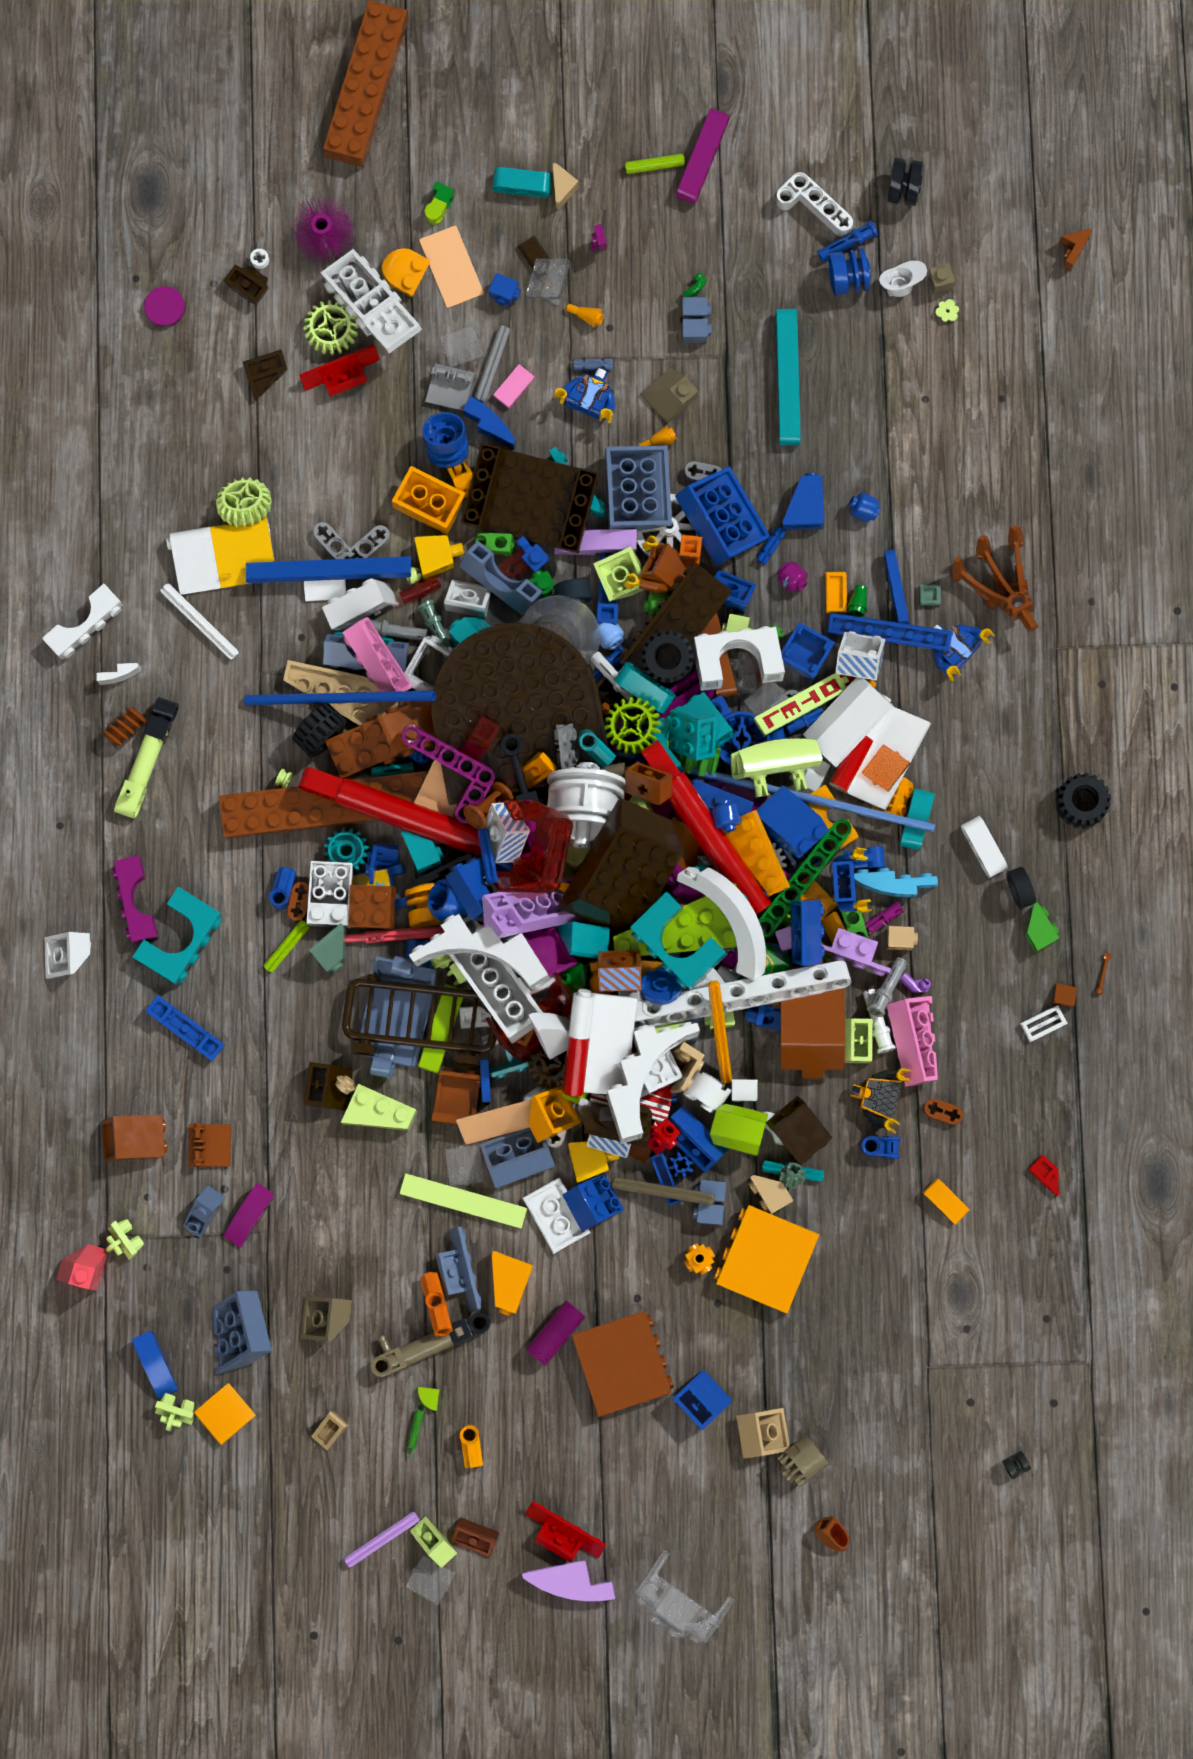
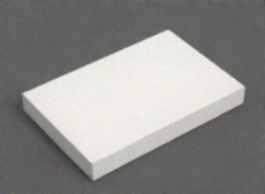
[523,1177,590,1254]

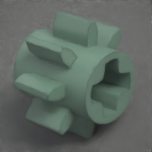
[779,1162,806,1189]

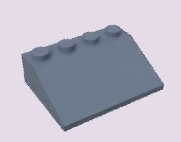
[604,445,672,531]

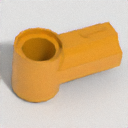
[460,1424,483,1468]

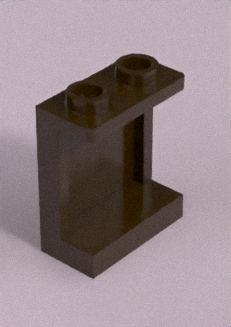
[766,1096,832,1165]

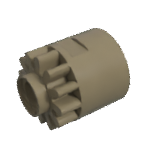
[777,1435,829,1487]

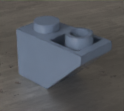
[183,1186,225,1238]

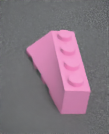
[342,617,413,703]
[887,996,938,1087]

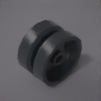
[887,157,923,206]

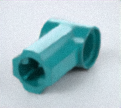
[577,729,616,769]

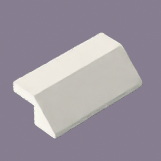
[803,677,893,767]

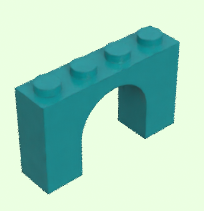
[635,692,734,773]
[133,887,223,986]
[630,892,728,990]

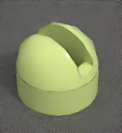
[406,567,422,585]

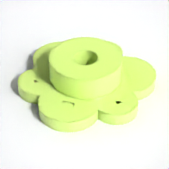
[935,299,959,322]

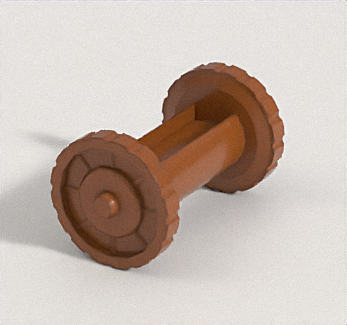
[463,782,514,829]

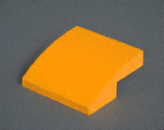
[194,1383,256,1446]

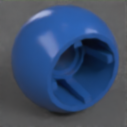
[428,878,468,922]

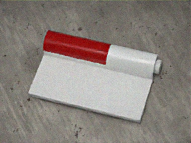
[829,695,931,810]
[562,989,637,1096]

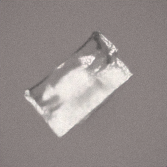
[633,1550,735,1645]

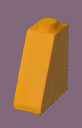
[492,1251,534,1316]

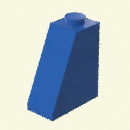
[782,473,824,530]

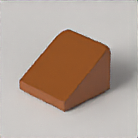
[1052,983,1077,1008]

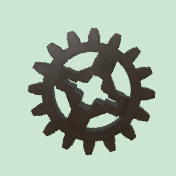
[528,1047,567,1088]

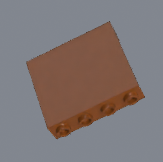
[572,1311,674,1417]

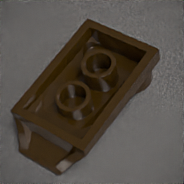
[578,1098,652,1148]

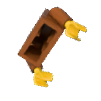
[624,536,685,594]

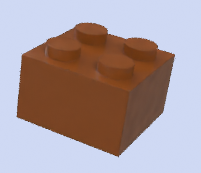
[348,885,396,929]

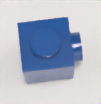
[488,273,521,306]

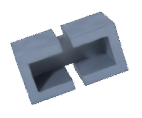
[683,297,712,343]
[693,1180,726,1226]

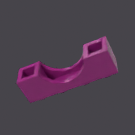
[112,856,159,944]

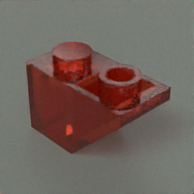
[460,714,500,761]

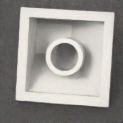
[44,932,91,979]

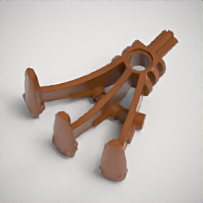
[951,525,1039,633]

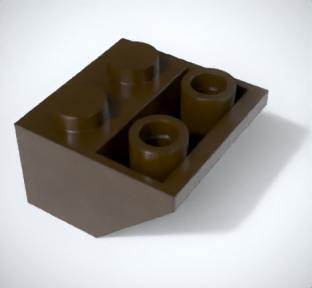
[303,1062,353,1111]

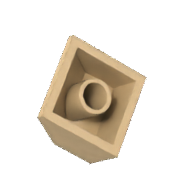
[736,1408,790,1459]

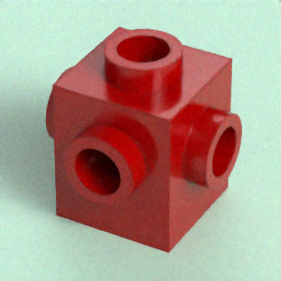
[647,1118,681,1155]

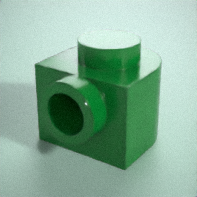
[529,570,554,598]

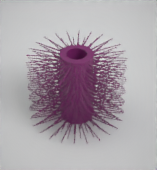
[292,194,355,265]

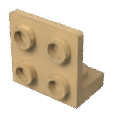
[670,1042,705,1094]

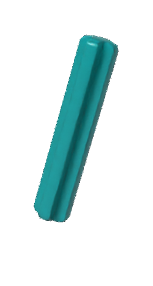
[762,1161,824,1182]

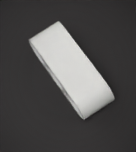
[961,816,1008,878]

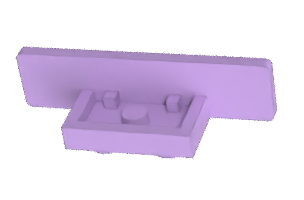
[821,928,891,977]

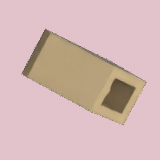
[748,1175,793,1214]

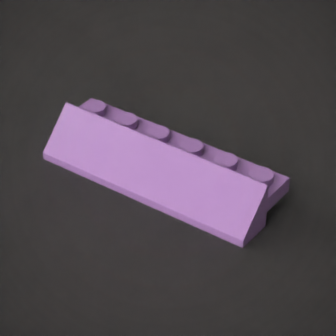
[482,877,585,938]

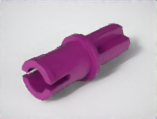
[865,901,904,934]

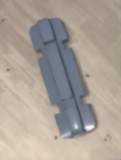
[573,358,613,371]

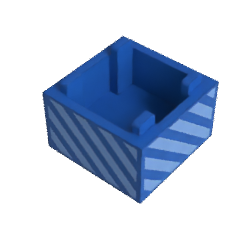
[781,622,835,682]

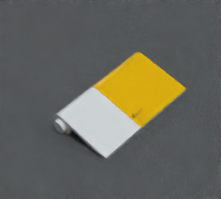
[166,517,275,595]

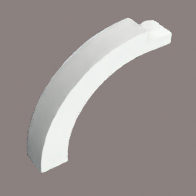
[677,867,766,980]

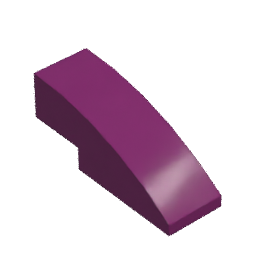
[223,1182,276,1248]

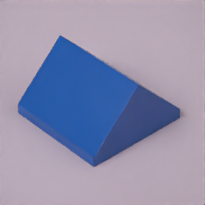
[715,569,756,614]

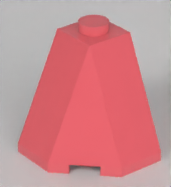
[56,1244,108,1291]

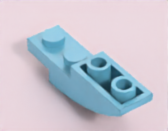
[854,868,938,897]

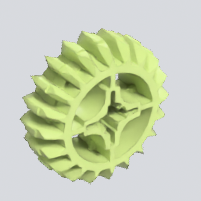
[303,300,359,355]
[216,477,272,527]

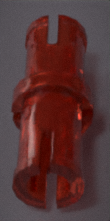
[399,575,441,604]

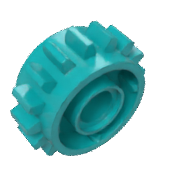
[324,828,370,871]

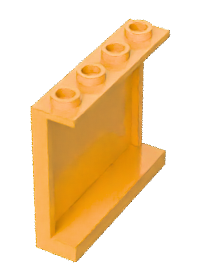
[714,1205,820,1314]

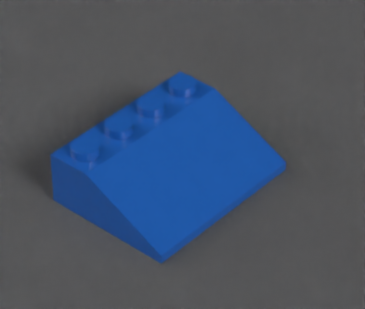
[675,466,770,567]

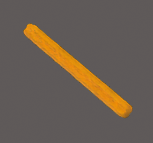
[708,980,732,1084]

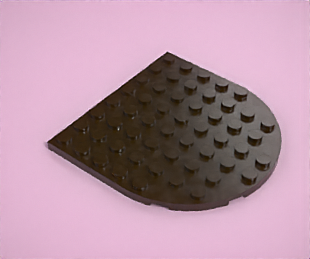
[431,622,612,805]

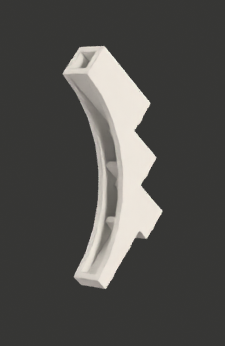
[409,914,551,991]
[606,1022,700,1144]

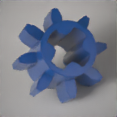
[669,1152,695,1178]

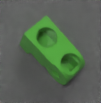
[475,533,515,557]
[839,911,869,939]

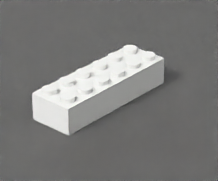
[449,916,543,1044]

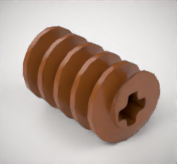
[101,706,148,750]

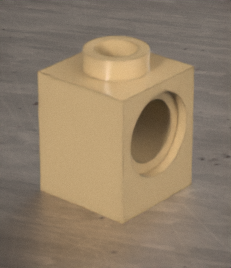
[887,926,918,950]

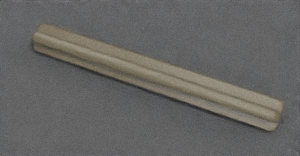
[612,1177,715,1205]

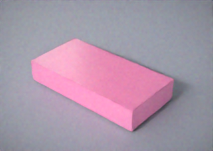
[493,364,535,409]

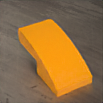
[922,1178,970,1225]

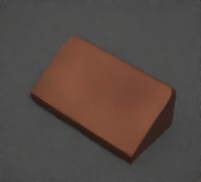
[450,1518,499,1557]

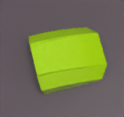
[710,1104,768,1156]

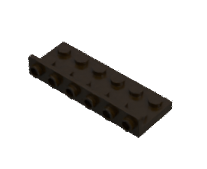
[620,563,733,684]

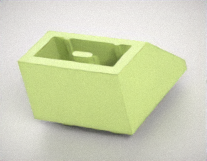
[845,1018,873,1063]

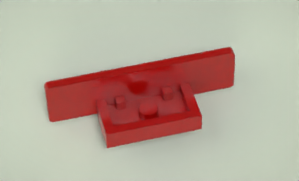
[299,344,380,397]
[525,1501,606,1563]

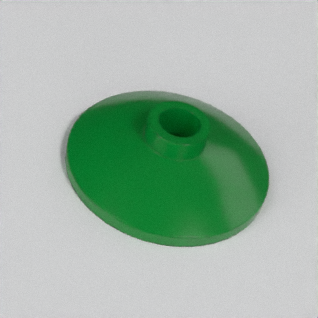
[560,959,586,1001]

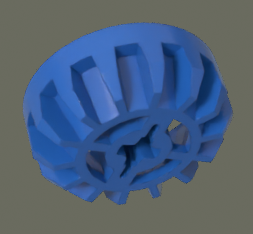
[719,711,770,766]

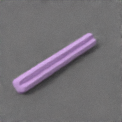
[344,1512,419,1568]

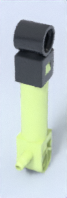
[114,697,179,819]

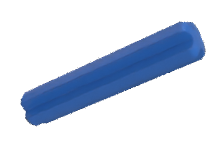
[477,828,498,884]

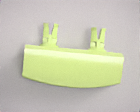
[731,738,823,798]

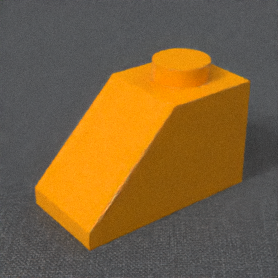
[446,460,473,498]

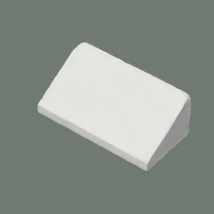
[304,580,346,602]

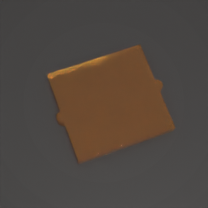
[862,744,911,792]

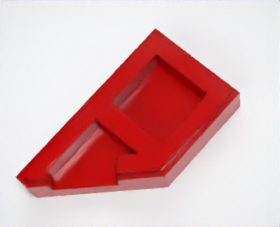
[1028,1154,1059,1197]

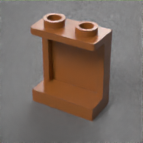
[432,1067,481,1125]

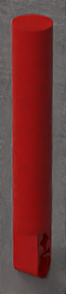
[640,740,771,914]
[298,767,482,858]

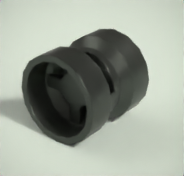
[1002,1450,1031,1479]

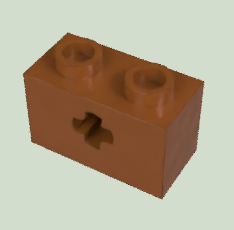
[625,762,672,805]

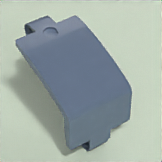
[357,956,436,1079]

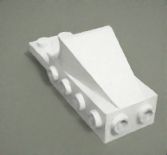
[320,249,422,354]

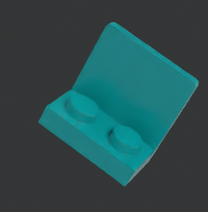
[669,709,717,761]

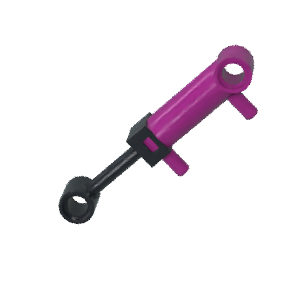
[500,734,556,874]

